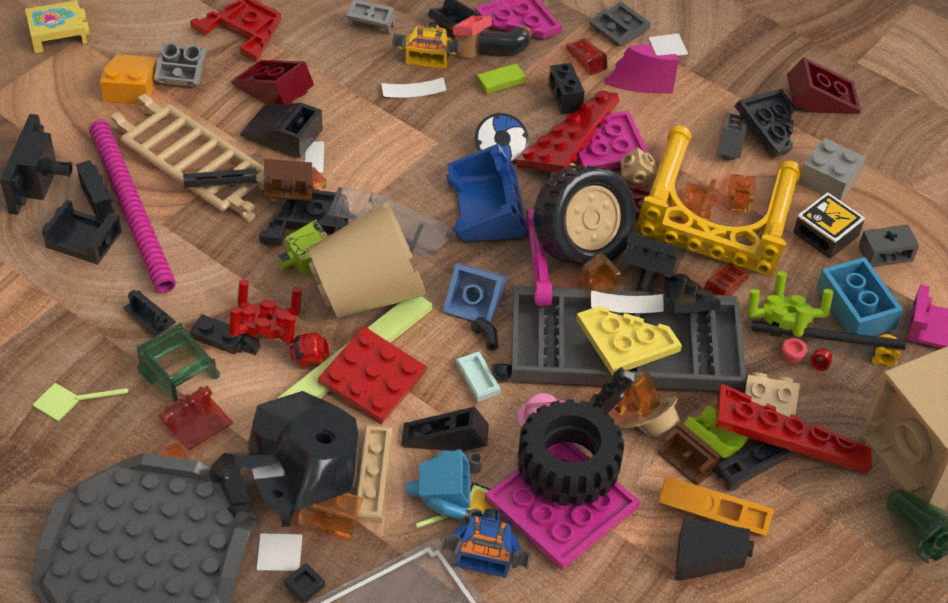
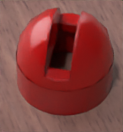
[810,348,832,371]

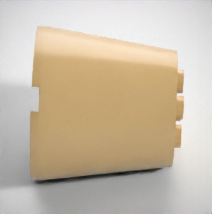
[308,202,426,319]

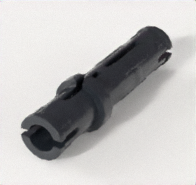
[183,168,257,188]

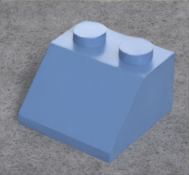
[442,263,509,323]

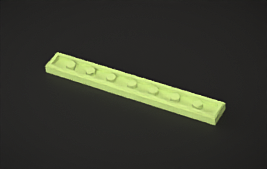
[277,297,432,399]

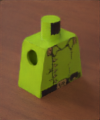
[277,220,328,276]

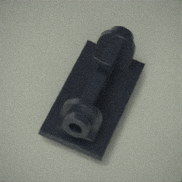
[123,290,176,336]

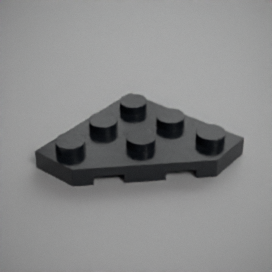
[734,89,794,158]

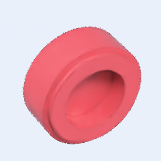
[781,338,808,363]

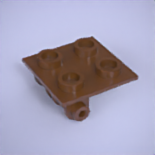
[263,159,313,201]

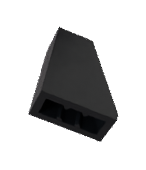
[674,518,754,581]

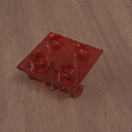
[158,386,233,451]

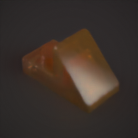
[615,370,660,418]

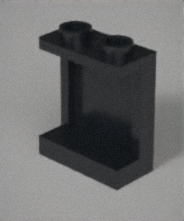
[42,200,122,265]

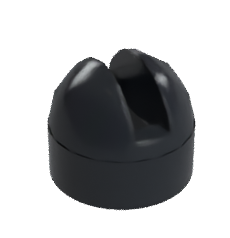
[491,364,512,382]

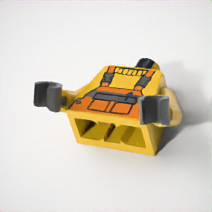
[392,22,460,69]

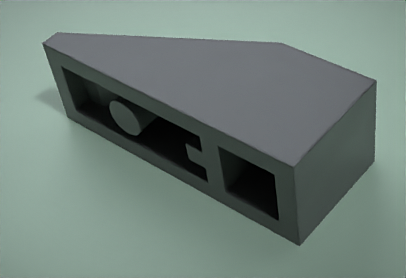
[718,112,747,160]

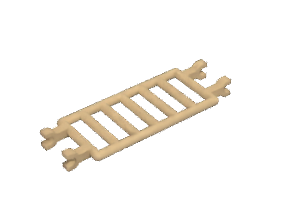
[110,93,279,223]

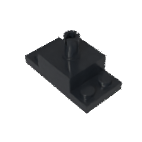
[0,114,73,215]
[624,233,686,293]

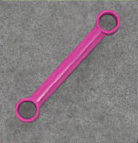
[526,209,552,306]

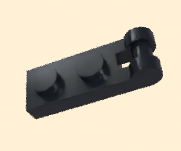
[713,441,790,492]

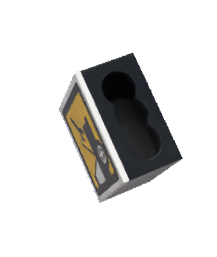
[793,192,865,259]

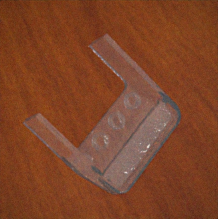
[328,187,454,258]

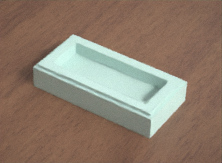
[456,351,501,402]

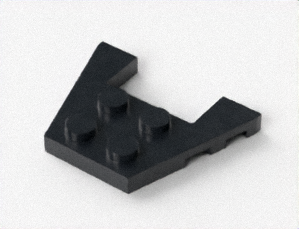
[259,189,349,245]

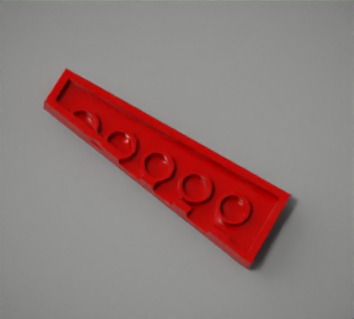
[715,384,872,474]

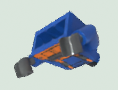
[441,508,531,578]

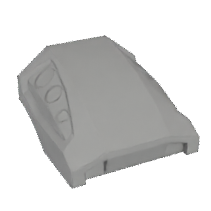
[154,42,208,87]

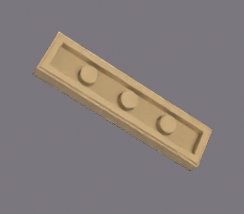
[354,426,392,523]

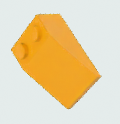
[100,54,158,105]

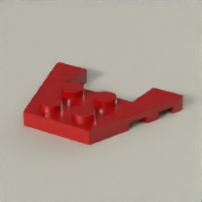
[190,0,281,62]

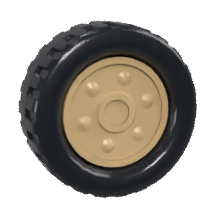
[534,165,636,268]

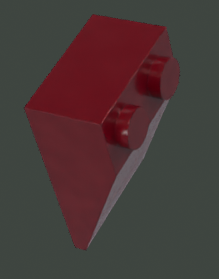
[787,57,861,114]
[231,60,314,105]

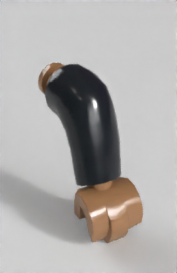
[453,26,532,58]

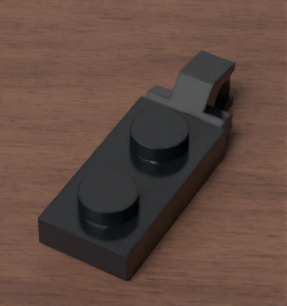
[189,314,261,356]
[589,367,635,415]

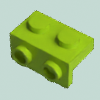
[684,405,749,459]

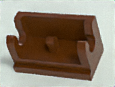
[658,422,721,485]

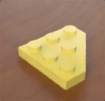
[576,306,682,376]

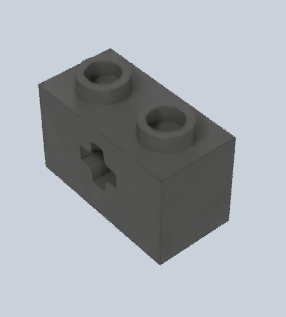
[858,224,919,267]

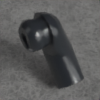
[471,317,498,350]

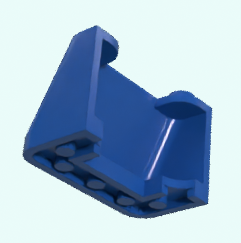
[446,144,528,242]

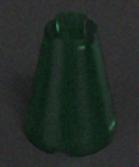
[886,489,948,563]

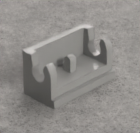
[347,0,396,34]

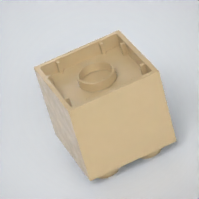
[861,346,948,516]

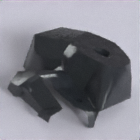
[209,391,360,527]

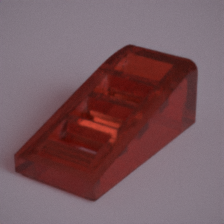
[566,38,608,75]
[704,263,750,296]

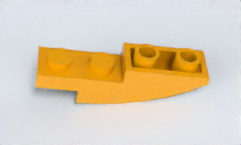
[658,476,774,536]

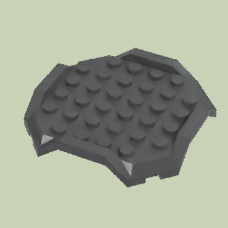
[31,453,258,603]

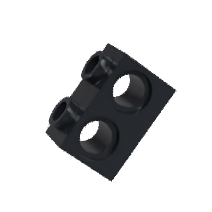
[548,62,585,115]

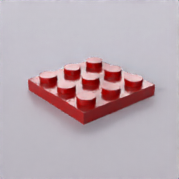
[318,326,427,425]

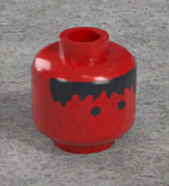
[289,332,329,368]

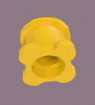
[872,334,900,367]

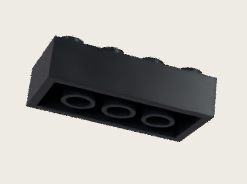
[76,160,115,220]

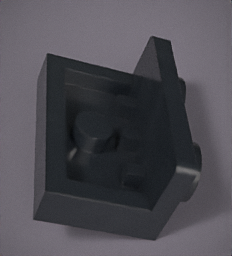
[428,0,480,34]

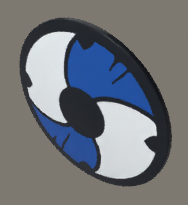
[475,113,529,164]

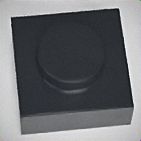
[284,563,325,603]

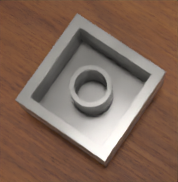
[799,138,866,201]

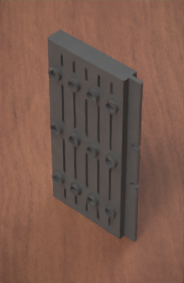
[511,285,746,392]

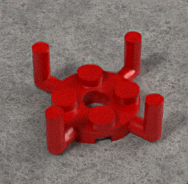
[229,279,302,344]

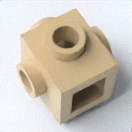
[620,147,657,187]

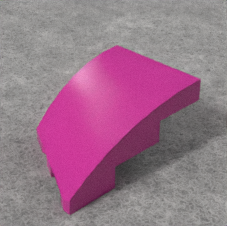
[605,44,679,94]

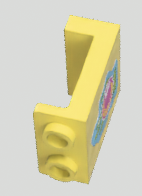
[25,0,90,53]

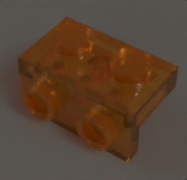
[675,179,719,223]

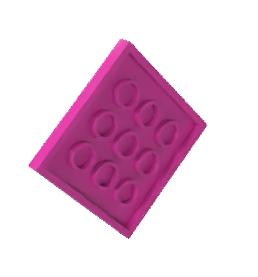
[485,442,640,571]

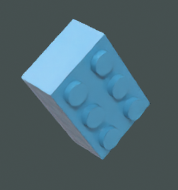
[816,257,903,336]

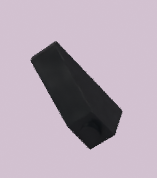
[401,406,489,451]

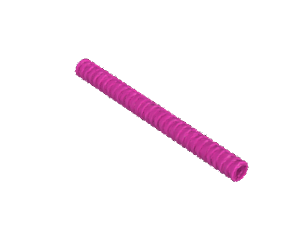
[89,120,176,293]

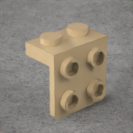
[745,372,800,417]

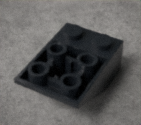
[240,103,323,158]

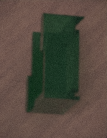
[136,323,220,402]

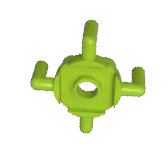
[747,271,833,337]

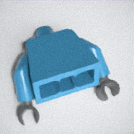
[406,449,483,524]

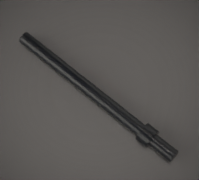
[751,320,906,350]

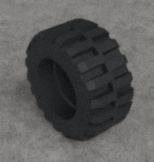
[518,399,624,506]

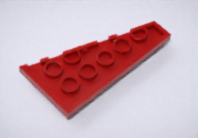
[514,90,620,172]

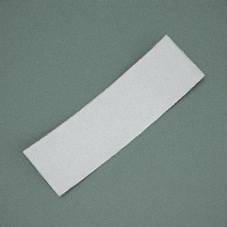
[381,77,446,98]
[591,290,664,313]

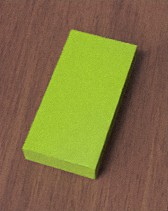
[477,63,526,94]

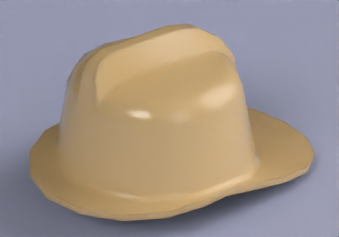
[620,396,681,438]

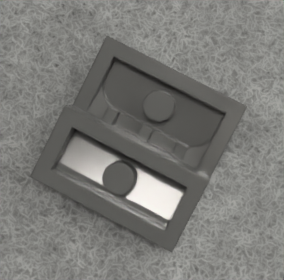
[589,1,651,46]

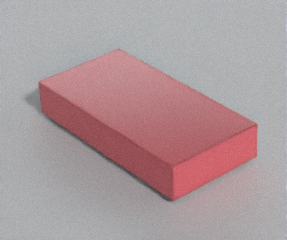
[453,15,492,36]

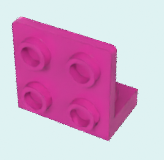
[907,284,948,349]

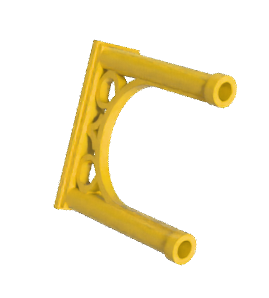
[634,125,802,277]

